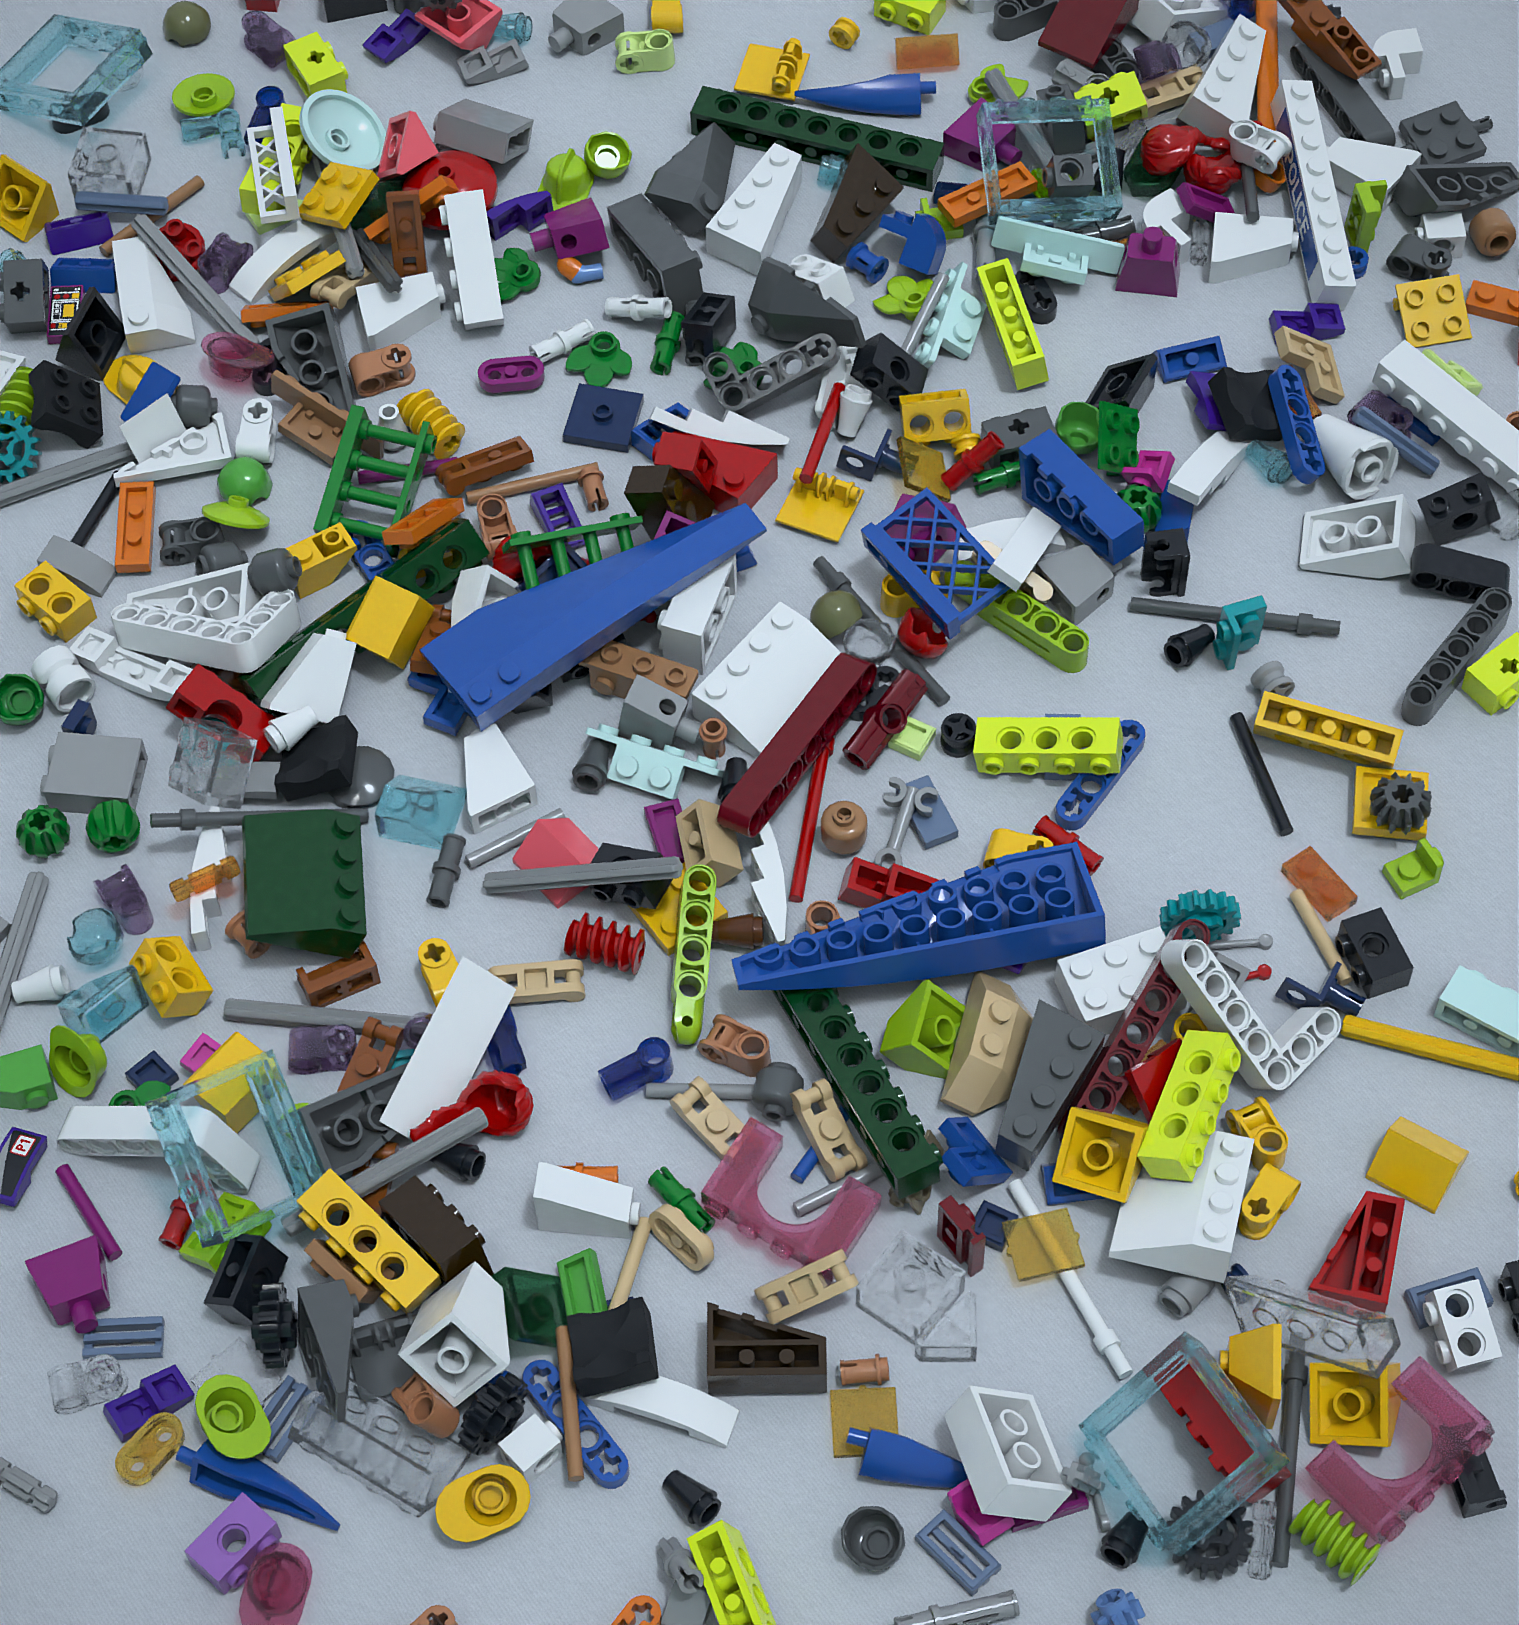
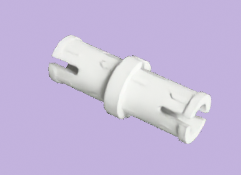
[605,294,672,321]
[529,319,595,363]

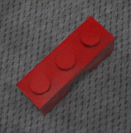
[166,664,276,763]

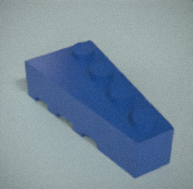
[1019,429,1144,566]

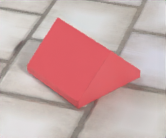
[414,0,503,51]
[377,111,439,181]
[512,818,598,909]

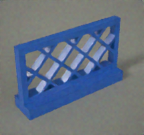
[861,487,1010,640]

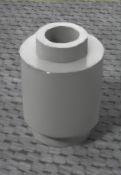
[1159,1272,1215,1317]

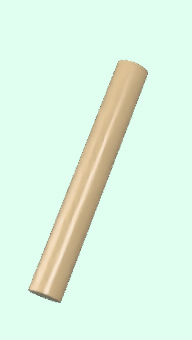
[1289,889,1353,986]
[608,1217,651,1310]

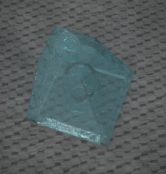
[374,774,467,850]
[57,965,149,1044]

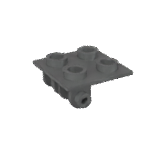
[351,1310,419,1404]

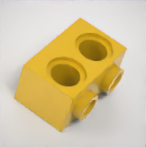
[899,389,972,447]
[14,560,97,643]
[129,936,214,1018]

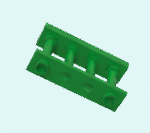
[313,404,437,559]
[502,513,643,590]

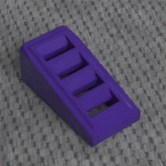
[529,483,585,549]

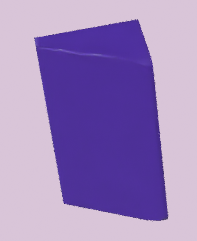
[44,211,114,255]

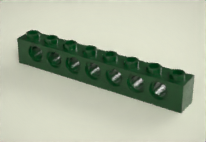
[690,86,944,192]
[236,518,490,715]
[771,988,943,1200]

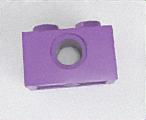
[185,1492,282,1595]

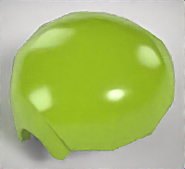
[584,131,632,179]

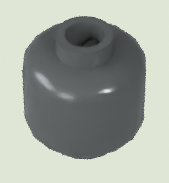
[170,384,218,429]
[195,541,249,576]
[247,548,302,596]
[752,1062,804,1121]

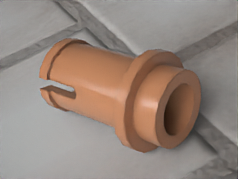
[577,466,609,512]
[699,718,728,759]
[840,1354,890,1386]

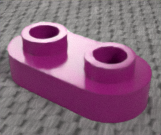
[478,356,545,393]

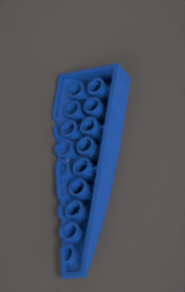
[419,503,767,732]
[731,842,1106,990]

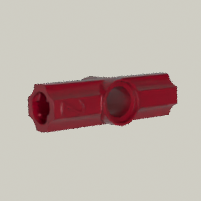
[842,669,928,770]

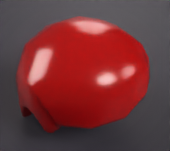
[897,607,949,659]

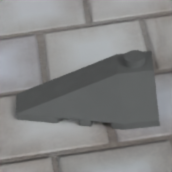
[644,122,735,236]
[1392,162,1519,217]
[748,257,867,348]
[265,303,356,412]
[286,1062,409,1176]
[297,1279,359,1423]

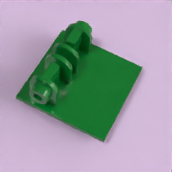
[1097,401,1140,477]

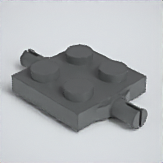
[1398,101,1493,165]

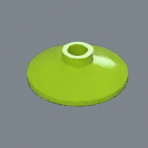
[172,73,235,117]
[201,495,270,529]

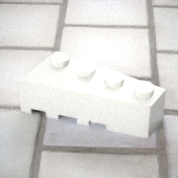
[1178,14,1266,142]
[706,143,802,276]
[439,189,504,330]

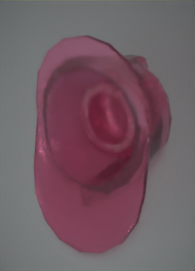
[201,332,275,382]
[239,1542,313,1625]

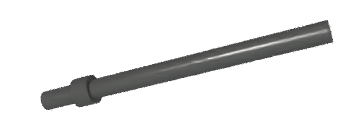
[813,556,950,706]
[1130,597,1341,635]
[150,808,369,831]
[1272,1335,1308,1568]

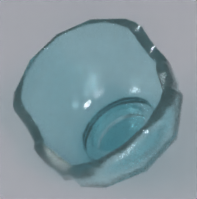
[67,908,124,966]

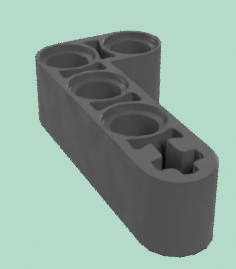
[703,333,841,415]

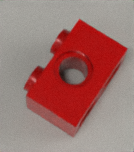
[652,431,718,493]

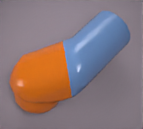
[557,257,604,284]

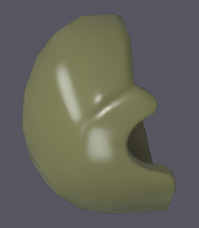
[162,0,211,47]
[810,589,863,639]

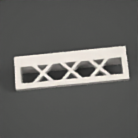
[247,106,300,224]

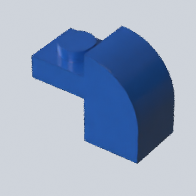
[879,210,946,275]

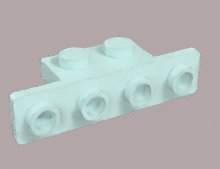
[991,216,1125,285]
[914,261,987,369]
[585,723,724,800]

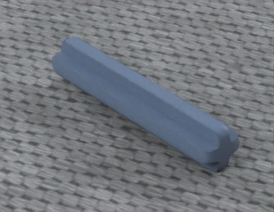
[74,191,169,216]
[1352,406,1440,475]

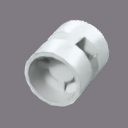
[31,645,96,712]

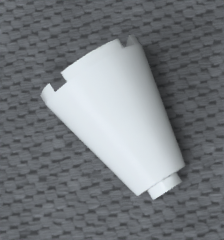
[1313,414,1399,500]

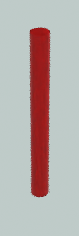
[799,382,846,484]

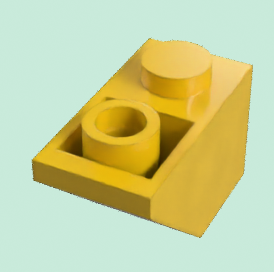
[285,522,357,599]

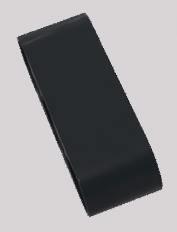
[1410,543,1510,603]

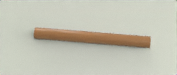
[99,175,205,257]
[465,462,599,505]
[555,1326,584,1482]

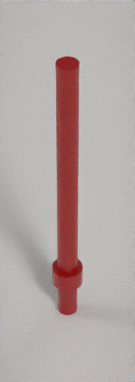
[789,738,835,903]

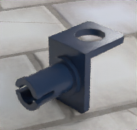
[836,429,917,481]
[1275,961,1366,1016]

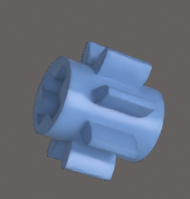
[1090,1588,1145,1625]

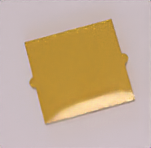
[896,436,951,502]
[1002,1207,1085,1282]
[830,1385,898,1458]

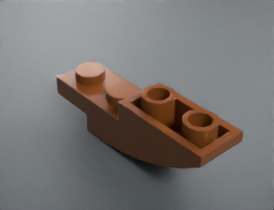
[1277,0,1382,80]

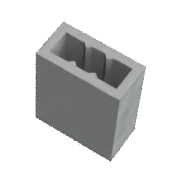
[433,99,534,164]
[40,732,148,814]

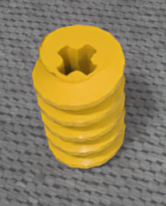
[396,389,465,459]

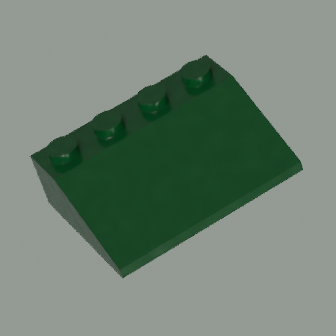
[242,809,367,959]

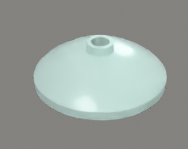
[299,89,386,171]

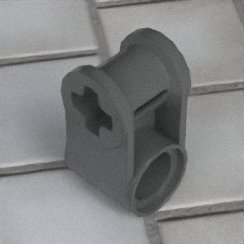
[1386,234,1452,282]
[159,516,225,566]

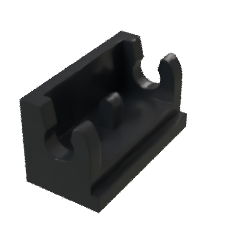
[681,292,736,358]
[1140,528,1190,597]
[1435,1423,1507,1518]

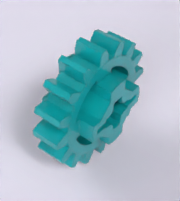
[0,410,42,483]
[1159,889,1241,942]

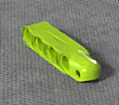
[943,560,1089,673]
[670,864,717,1045]

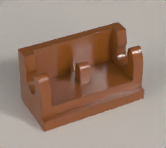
[296,941,381,1007]

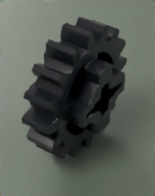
[251,1282,298,1369]
[458,1372,529,1455]
[1165,1490,1254,1580]

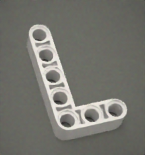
[111,589,301,673]
[1161,939,1341,1090]
[56,1106,261,1195]

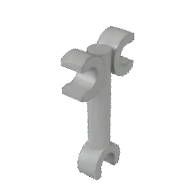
[875,777,939,866]

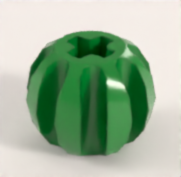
[1117,484,1162,534]
[85,800,140,853]
[16,805,70,858]

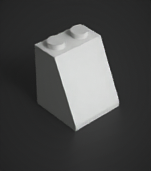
[398,1261,510,1408]

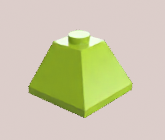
[880,980,965,1079]

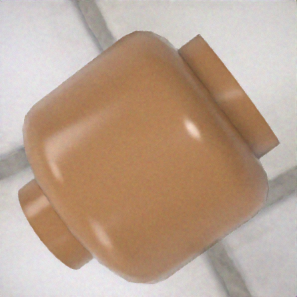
[1469,208,1516,257]
[821,801,868,855]

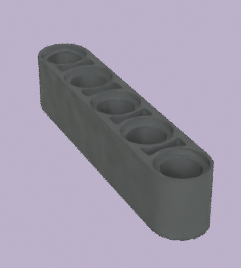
[1290,42,1396,147]
[1401,587,1512,726]

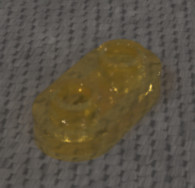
[115,1412,185,1486]

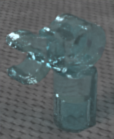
[180,108,246,159]

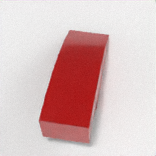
[838,857,939,908]

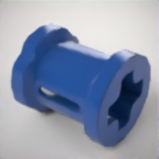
[846,242,889,284]

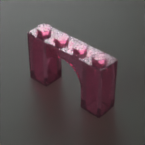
[701,1117,882,1282]
[1305,1356,1495,1545]

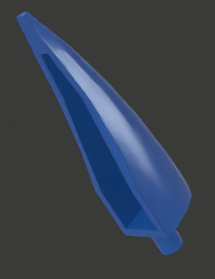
[795,73,936,115]
[846,1427,968,1489]
[176,1439,340,1531]

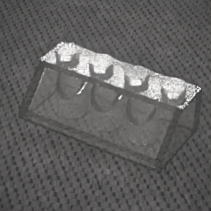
[1224,1275,1401,1379]
[287,1378,471,1518]

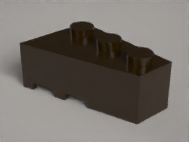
[810,143,904,263]
[624,465,715,540]
[378,1175,497,1286]
[707,1302,827,1394]

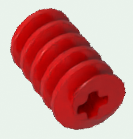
[564,912,646,975]

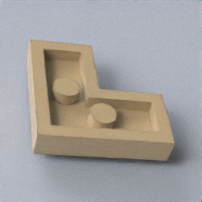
[1274,326,1345,404]

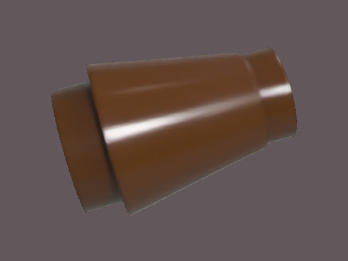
[711,913,764,949]

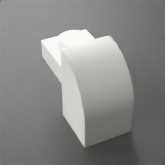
[1369,28,1423,100]
[1141,188,1191,265]

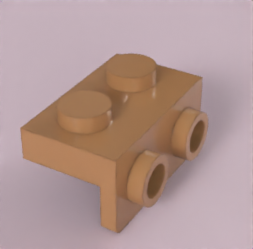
[304,1224,397,1304]

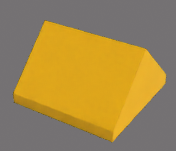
[0,154,60,242]
[346,576,435,670]
[183,1032,284,1133]
[1365,1116,1469,1214]

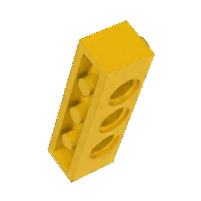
[1253,691,1404,769]
[296,1168,442,1314]

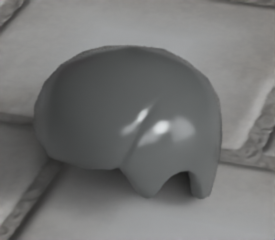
[841,1506,905,1571]

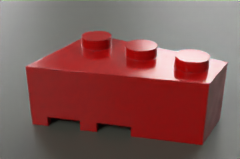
[673,430,778,513]
[1304,1191,1405,1323]

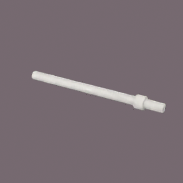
[1008,1179,1133,1379]

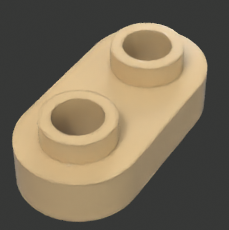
[649,1204,714,1271]

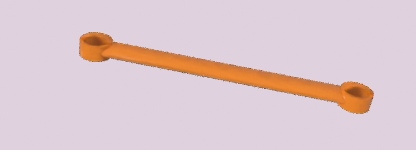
[1254,0,1286,193]

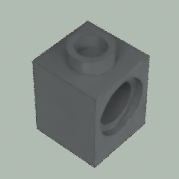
[1042,154,1095,199]

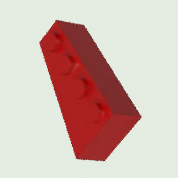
[1149,1343,1292,1505]

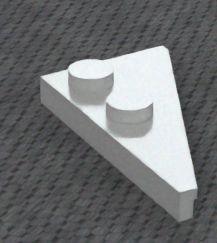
[113,412,232,488]

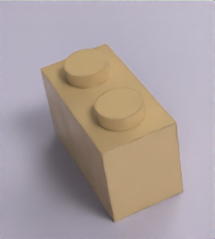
[675,799,744,888]

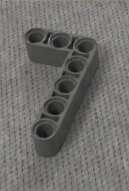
[993,0,1139,79]

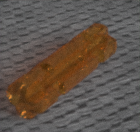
[169,856,241,902]

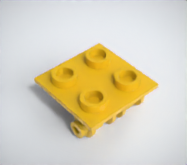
[734,38,810,101]
[1393,274,1472,348]
[775,467,864,543]

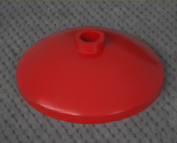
[402,150,498,230]

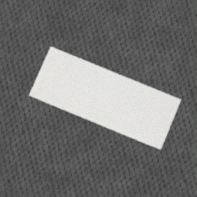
[379,956,516,1139]

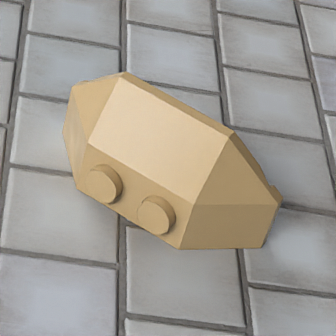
[940,971,1033,1116]

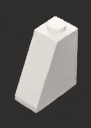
[1326,137,1422,214]
[1208,212,1299,284]
[355,272,446,351]
[260,629,357,723]
[464,723,538,835]
[533,1162,641,1239]

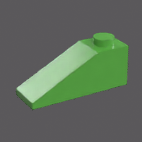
[0,1044,58,1110]

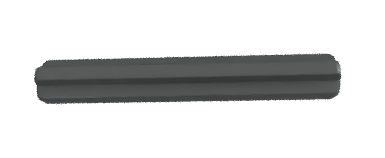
[352,227,403,293]

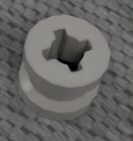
[1250,661,1295,698]

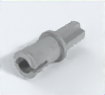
[657,1537,704,1594]

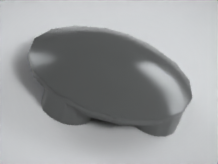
[328,746,395,808]

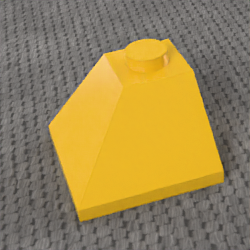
[1052,1107,1149,1203]
[1218,1324,1282,1429]
[1309,1361,1401,1447]

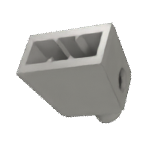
[548,0,625,55]
[1035,544,1122,626]
[618,674,701,750]

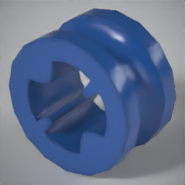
[1348,246,1369,279]

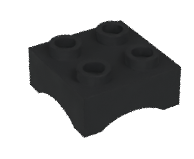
[29,360,103,449]
[1208,367,1283,441]
[274,714,358,802]
[567,1296,659,1398]

